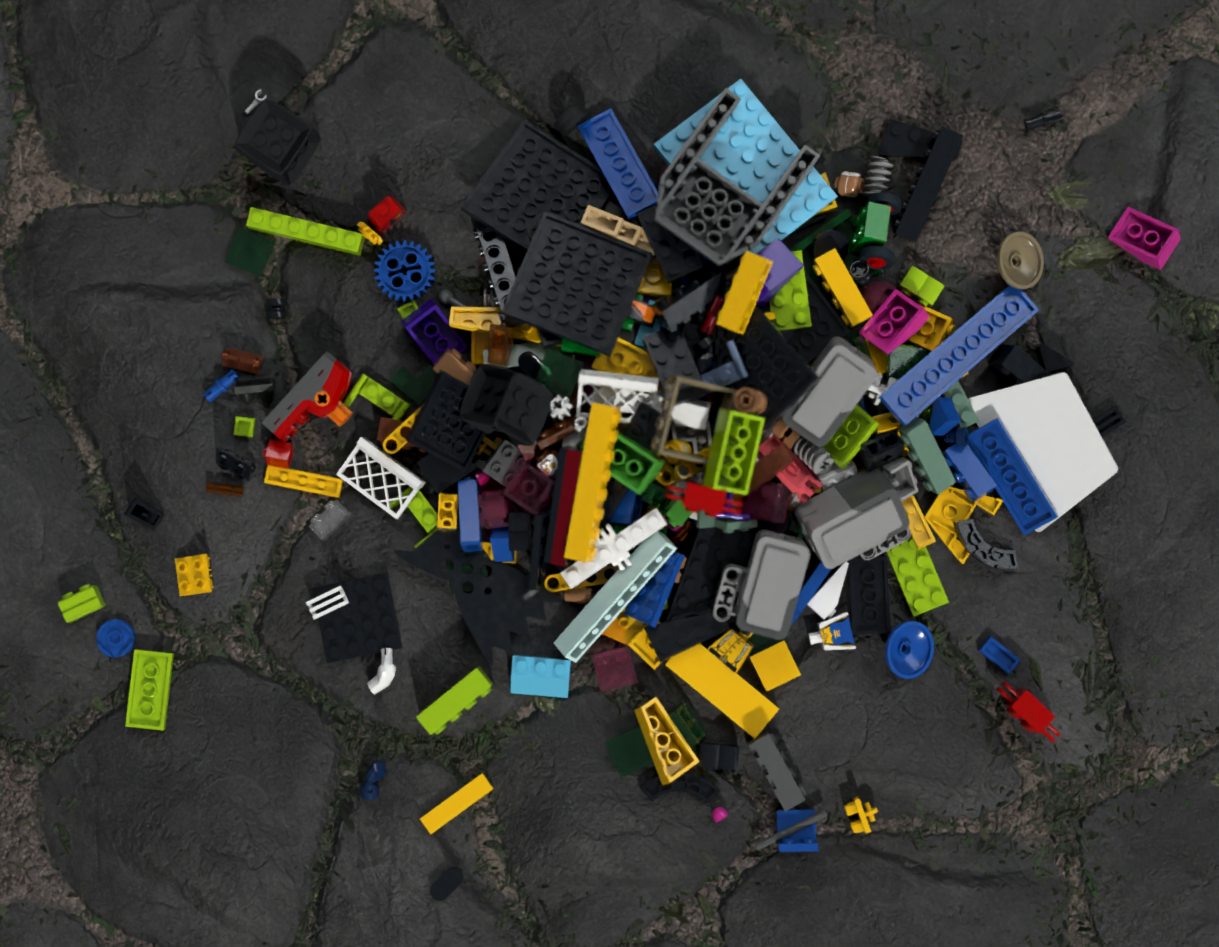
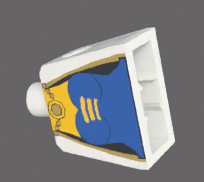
[808,612,856,650]

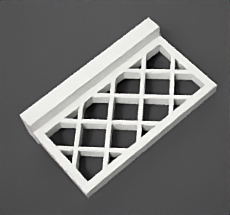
[576,369,659,424]
[336,437,426,519]

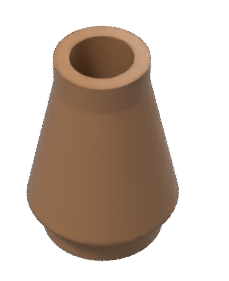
[565,586,593,605]

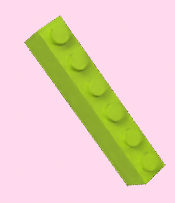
[246,207,365,256]

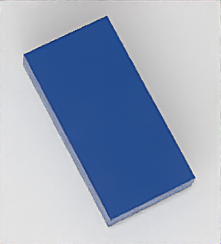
[978,636,1021,675]

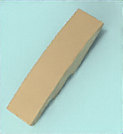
[581,205,654,256]

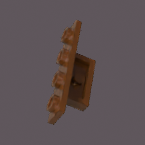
[517,409,589,461]

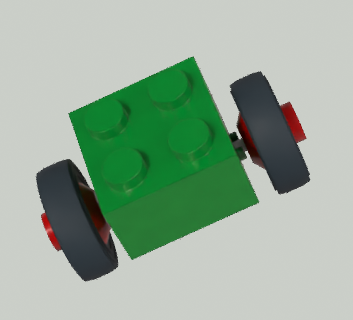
[851,192,902,270]

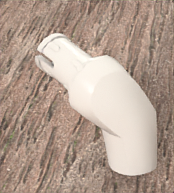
[562,417,587,448]
[367,648,396,695]

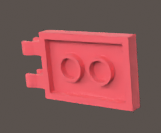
[756,433,822,504]

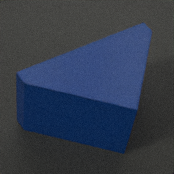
[929,397,961,436]
[490,523,514,562]

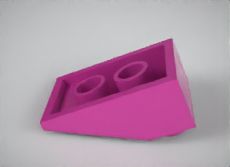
[1108,207,1181,270]
[859,289,930,354]

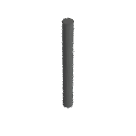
[755,810,827,851]

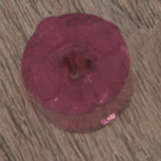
[478,489,512,530]

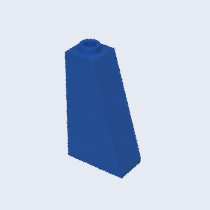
[458,477,483,552]

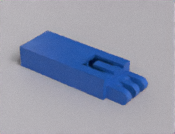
[791,561,831,623]

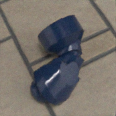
[940,427,969,448]
[360,760,386,800]

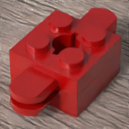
[664,481,743,517]
[996,681,1060,743]

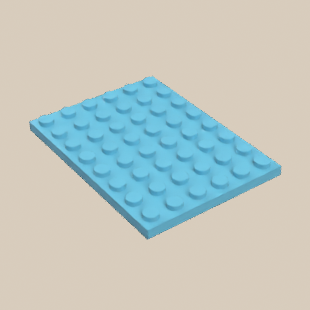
[653,79,838,255]

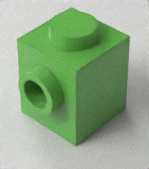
[665,500,693,527]

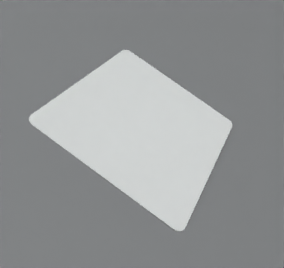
[968,373,1118,532]

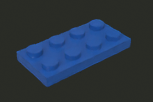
[624,552,685,628]

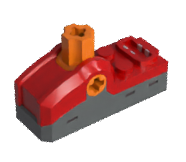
[262,351,353,442]

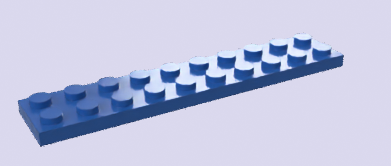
[878,285,1039,427]

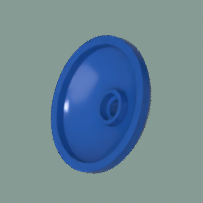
[885,621,934,679]

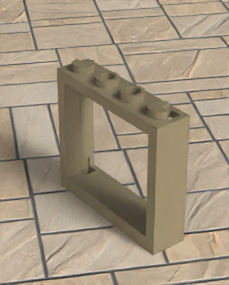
[651,374,738,464]

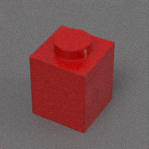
[263,439,294,469]

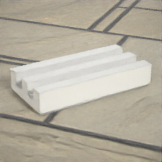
[306,586,350,620]

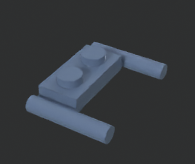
[700,340,748,394]

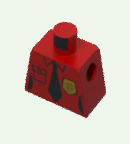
[368,196,407,236]

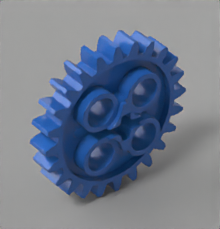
[374,240,436,303]

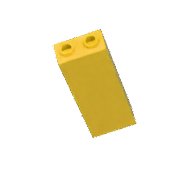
[665,644,779,739]

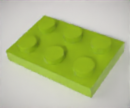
[821,404,879,469]

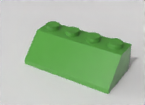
[580,429,666,495]

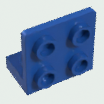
[776,809,818,852]

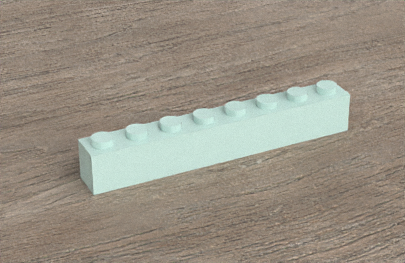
[554,531,677,663]

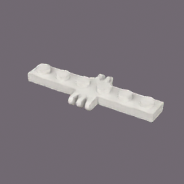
[560,507,668,589]

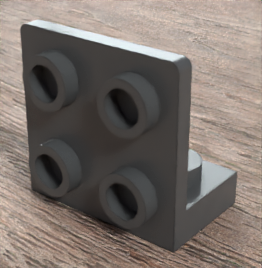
[474,439,532,490]

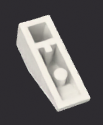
[807,562,849,619]

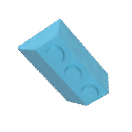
[510,655,571,698]

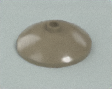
[997,232,1044,289]

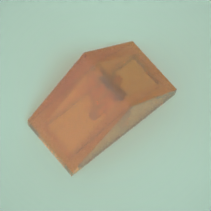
[487,324,514,365]

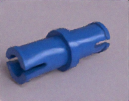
[203,369,240,403]

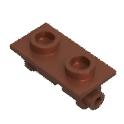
[221,347,263,374]

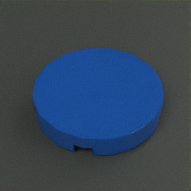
[96,619,136,658]

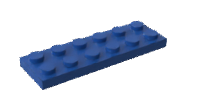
[578,108,658,220]
[968,417,1058,536]

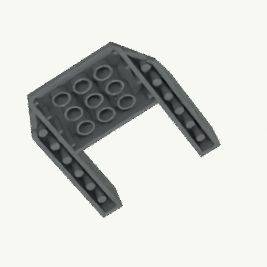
[655,88,821,266]

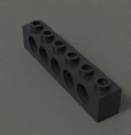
[473,221,525,329]

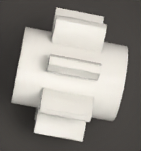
[549,395,573,420]

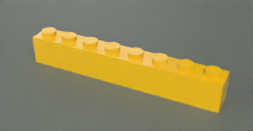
[564,403,621,562]

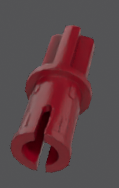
[700,296,725,334]

